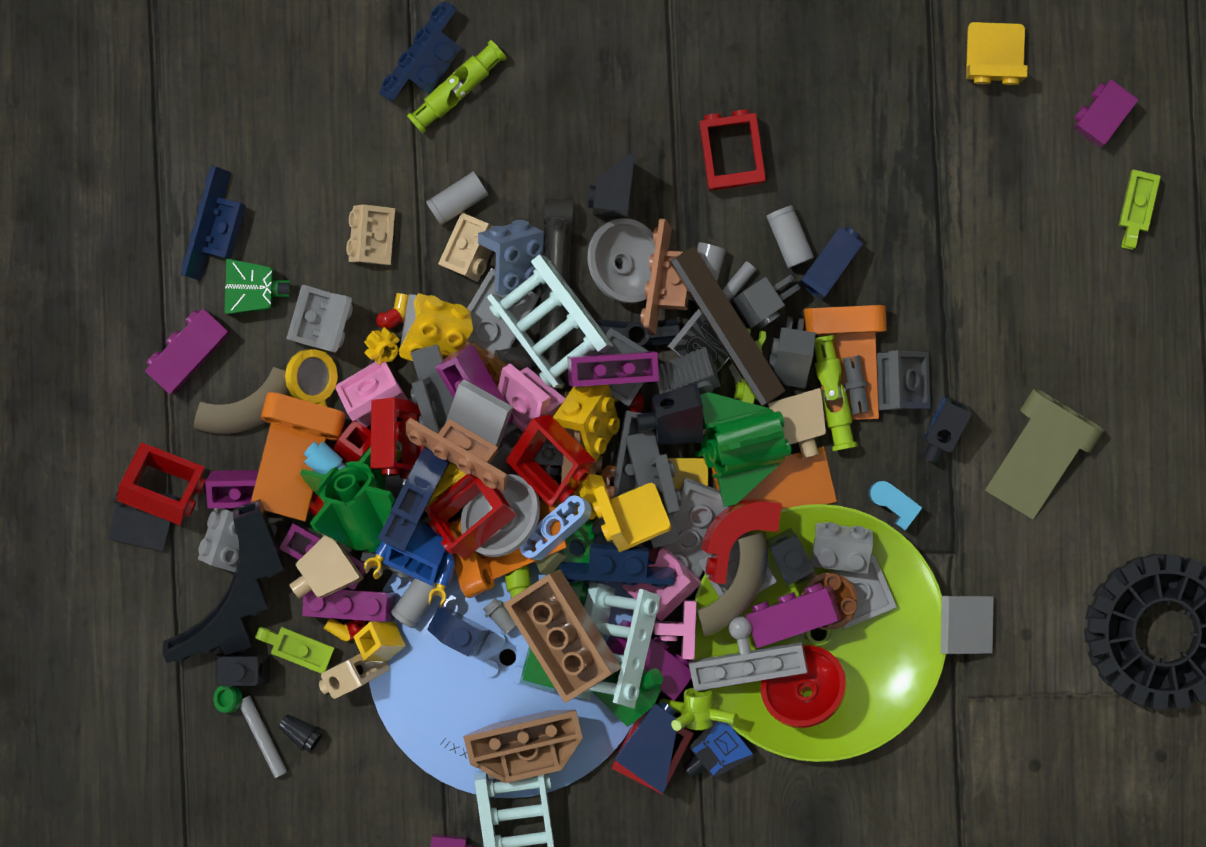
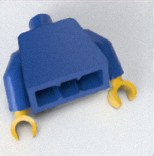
[364,522,455,608]

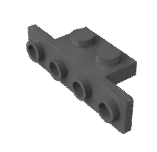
[411,344,454,434]
[626,431,682,548]

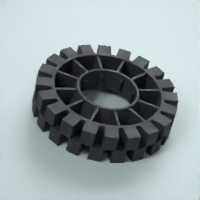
[1084,554,1206,710]

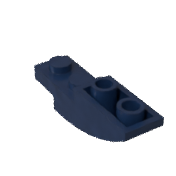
[378,446,450,553]

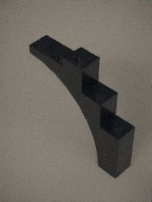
[163,499,284,663]

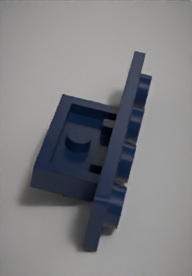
[379,1,462,101]
[181,166,246,281]
[558,544,675,587]

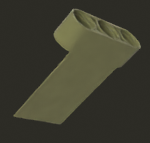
[985,388,1104,519]

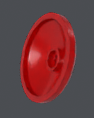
[761,645,847,728]

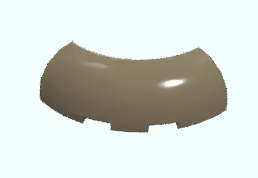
[194,367,303,434]
[697,531,768,637]

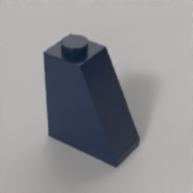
[799,226,863,300]
[427,605,491,657]
[615,701,677,793]

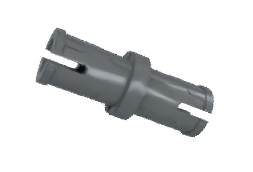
[842,355,870,414]

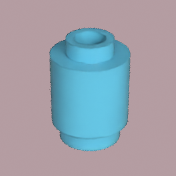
[303,441,346,475]

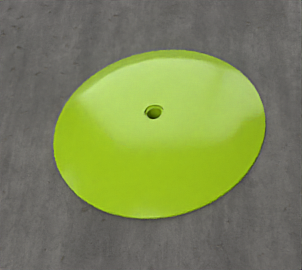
[693,504,946,762]

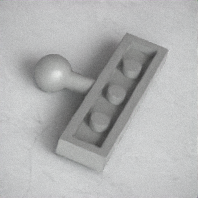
[689,617,808,691]

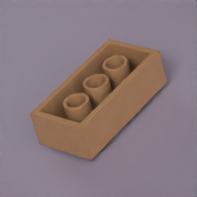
[503,569,621,703]

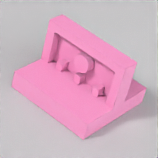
[336,362,408,427]
[498,364,565,432]
[620,546,701,622]
[654,599,696,659]

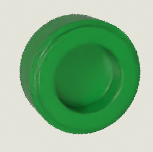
[213,686,242,713]

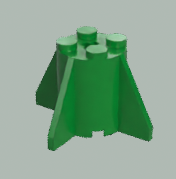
[693,392,791,507]
[300,447,395,553]

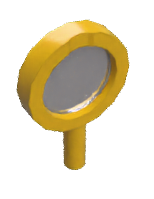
[285,349,338,407]

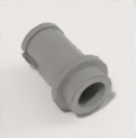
[483,598,516,635]

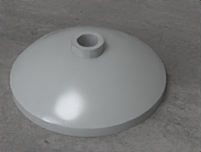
[588,218,655,303]
[461,474,540,557]

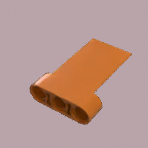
[804,305,887,421]
[251,392,346,521]
[712,447,837,510]
[449,499,567,598]

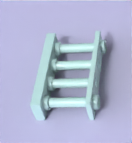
[487,254,614,389]
[577,581,661,709]
[474,772,554,847]

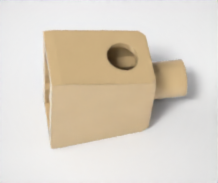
[767,388,826,458]
[289,536,364,599]
[319,653,391,699]

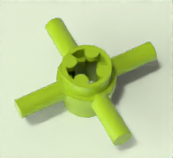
[659,688,739,731]

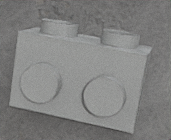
[811,522,873,574]

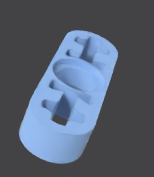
[520,496,592,560]

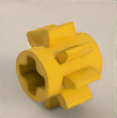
[364,327,400,365]

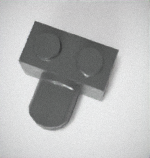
[731,274,802,329]
[768,316,816,388]

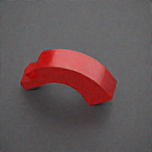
[308,420,371,516]
[701,499,782,584]

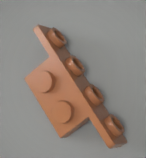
[641,219,690,335]
[406,418,507,492]

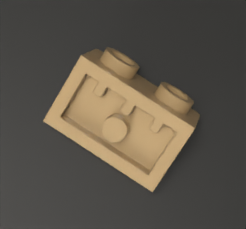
[346,205,395,265]
[438,213,493,282]

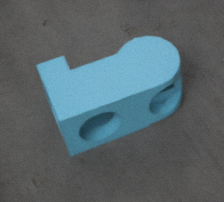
[869,481,922,530]

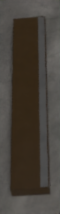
[669,246,785,406]

